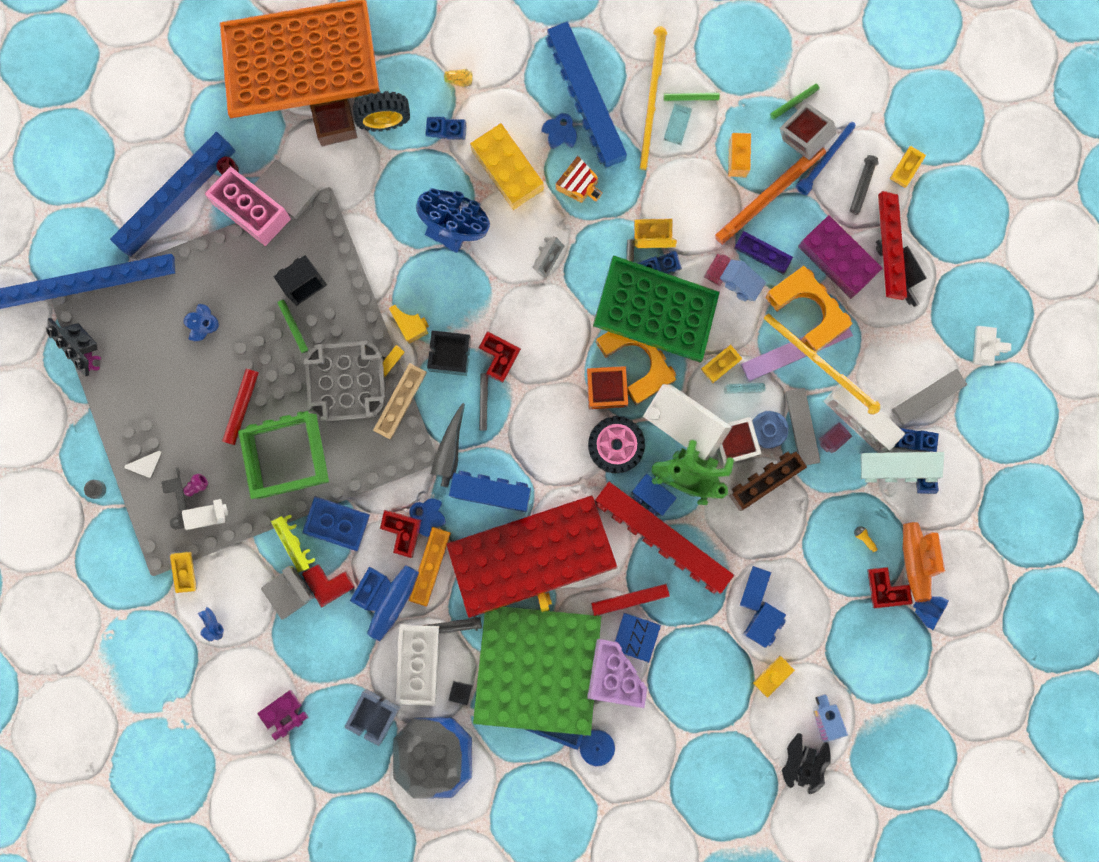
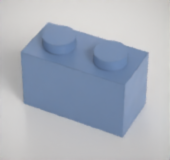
[720,259,766,302]

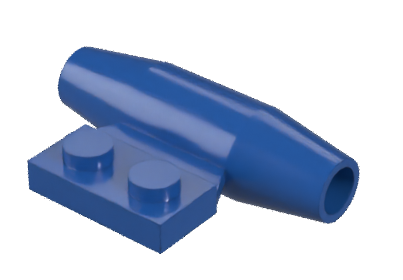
[350,565,419,641]

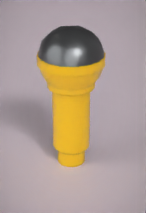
[854,526,878,552]

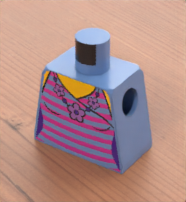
[813,694,848,742]

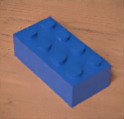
[449,470,531,513]

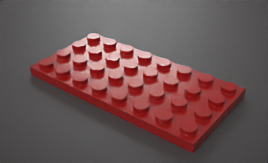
[446,495,618,618]

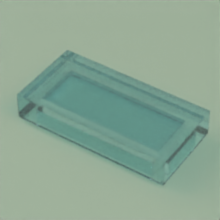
[663,104,692,145]
[724,383,765,394]

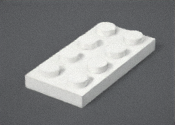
[396,624,439,706]

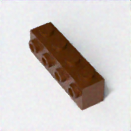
[729,451,807,511]

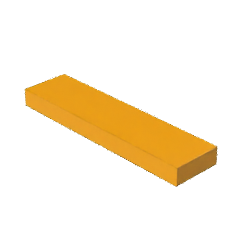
[408,527,451,607]

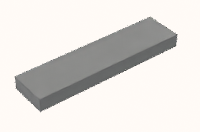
[892,369,968,425]
[785,388,820,465]

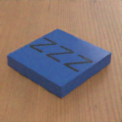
[614,613,661,663]

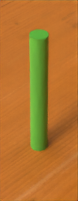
[770,83,820,120]
[663,93,720,101]
[278,299,309,353]

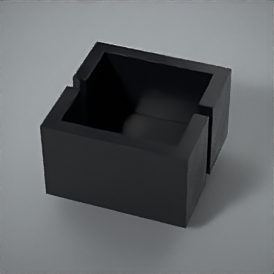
[273,255,327,306]
[427,330,471,376]

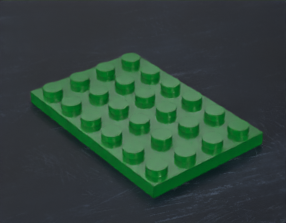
[592,255,720,363]

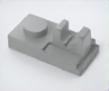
[532,236,564,278]

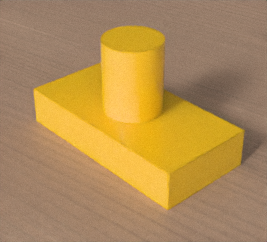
[753,656,795,698]

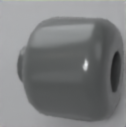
[84,480,106,499]

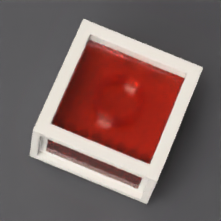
[717,417,761,466]

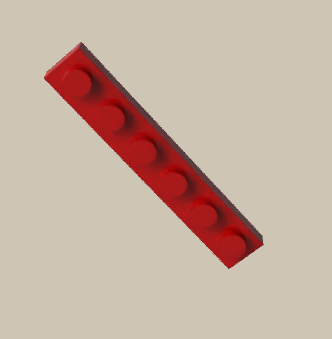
[878,191,907,300]

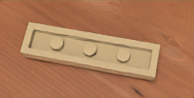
[373,363,427,440]

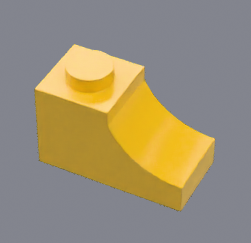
[389,305,429,344]

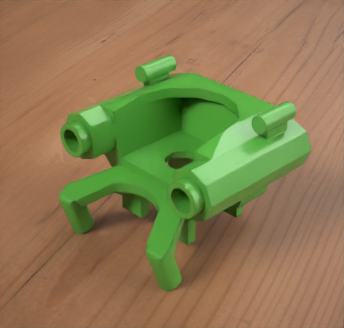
[652,440,734,505]

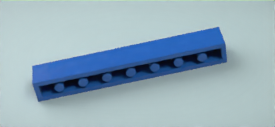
[545,21,627,169]
[110,131,236,257]

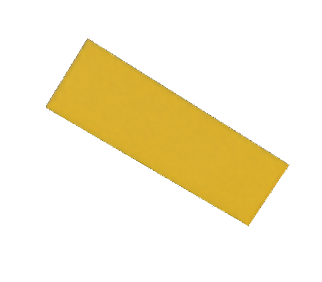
[383,345,405,378]

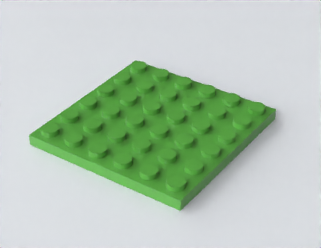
[473,607,601,736]

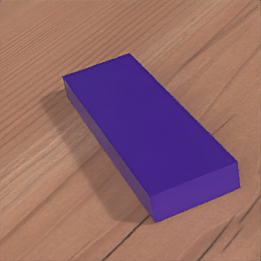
[734,231,793,275]

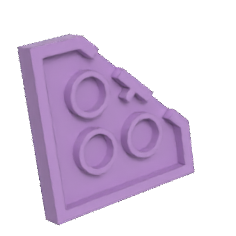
[588,639,647,708]

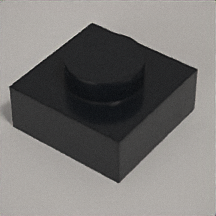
[448,681,473,705]

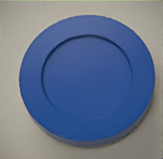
[580,730,615,766]

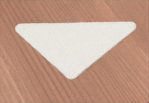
[125,451,161,478]

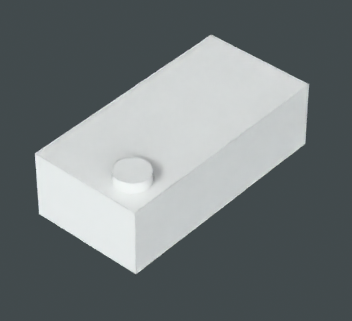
[823,381,905,453]
[643,384,732,460]

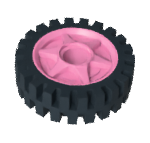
[588,416,645,474]

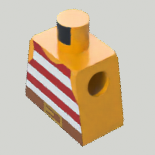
[556,156,603,203]

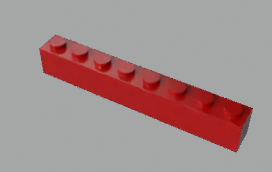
[595,482,734,594]

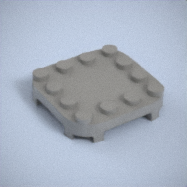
[304,341,386,421]

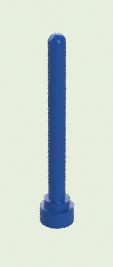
[796,122,856,195]

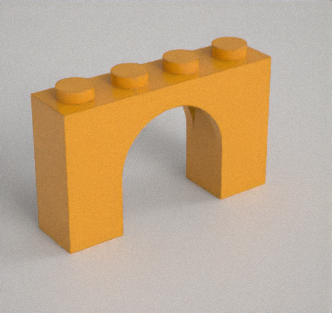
[765,266,853,353]
[596,332,676,406]

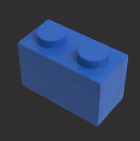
[631,473,677,517]
[743,602,786,648]

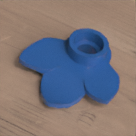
[541,113,577,149]
[183,304,219,341]
[409,498,446,537]
[198,607,224,642]

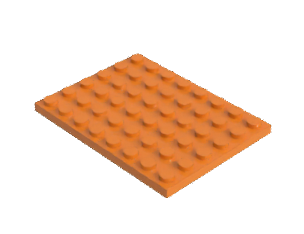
[220,0,380,119]

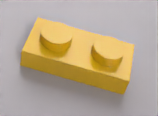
[889,146,926,188]
[701,344,743,384]
[170,552,197,593]

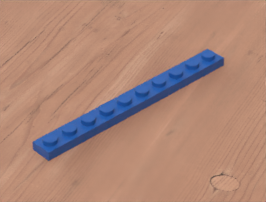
[0,253,176,309]

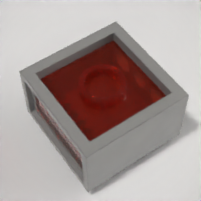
[780,102,836,160]

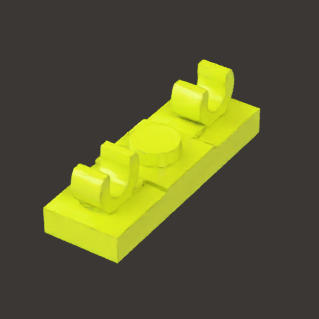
[271,515,315,572]

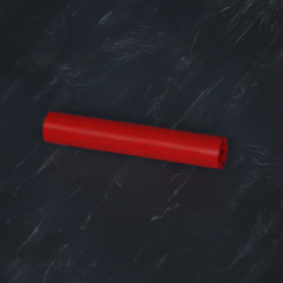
[222,368,259,445]
[591,584,670,616]

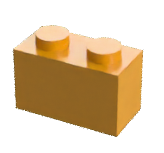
[728,133,751,177]

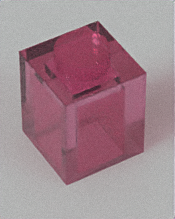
[704,254,731,286]
[819,422,853,453]

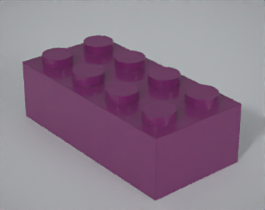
[797,215,883,299]

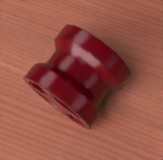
[217,157,239,175]

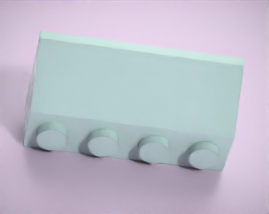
[860,452,944,483]

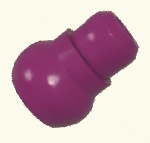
[183,474,208,497]

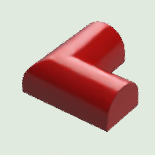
[478,331,521,383]
[380,510,422,558]
[302,564,355,608]
[867,567,913,609]

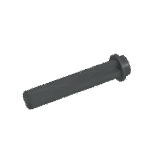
[850,155,879,214]
[423,616,482,634]

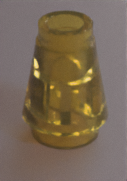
[444,68,473,88]

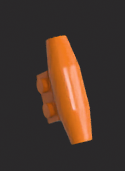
[903,522,945,602]

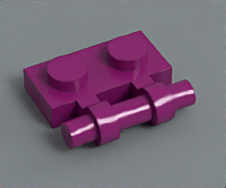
[257,690,308,741]

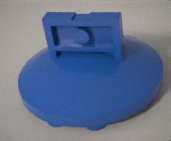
[416,188,490,253]

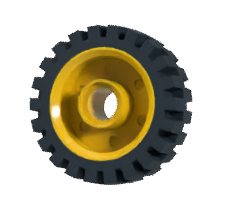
[353,91,410,132]

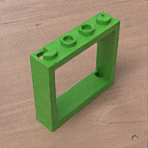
[238,411,329,499]

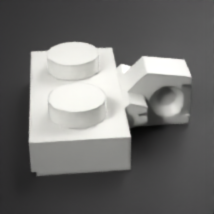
[973,326,1011,366]

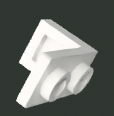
[182,499,228,530]

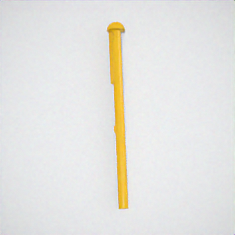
[640,26,667,170]
[764,313,881,415]

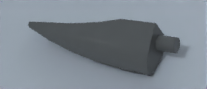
[430,403,465,488]

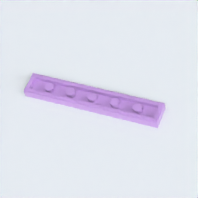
[741,328,853,382]

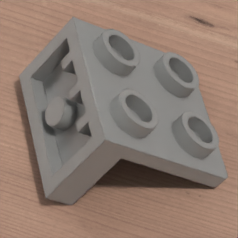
[261,566,315,620]

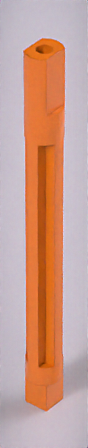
[715,147,826,245]

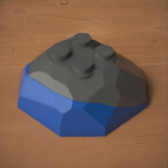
[393,717,472,799]

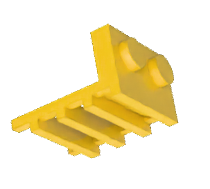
[634,218,677,248]

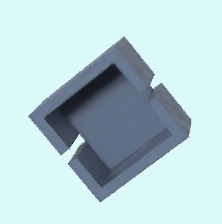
[344,689,401,746]

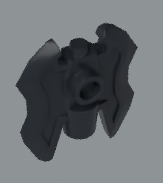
[781,733,831,794]

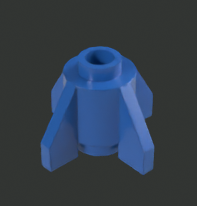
[913,596,949,630]

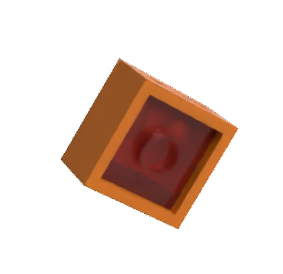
[587,366,628,410]

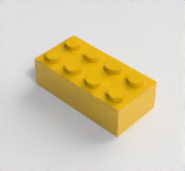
[470,123,544,210]

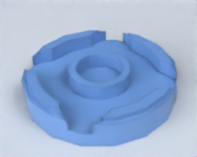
[752,411,789,449]

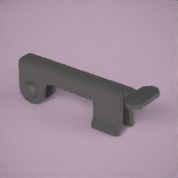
[161,467,187,530]

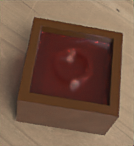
[310,98,358,146]

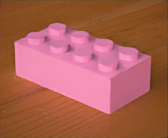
[205,167,291,246]

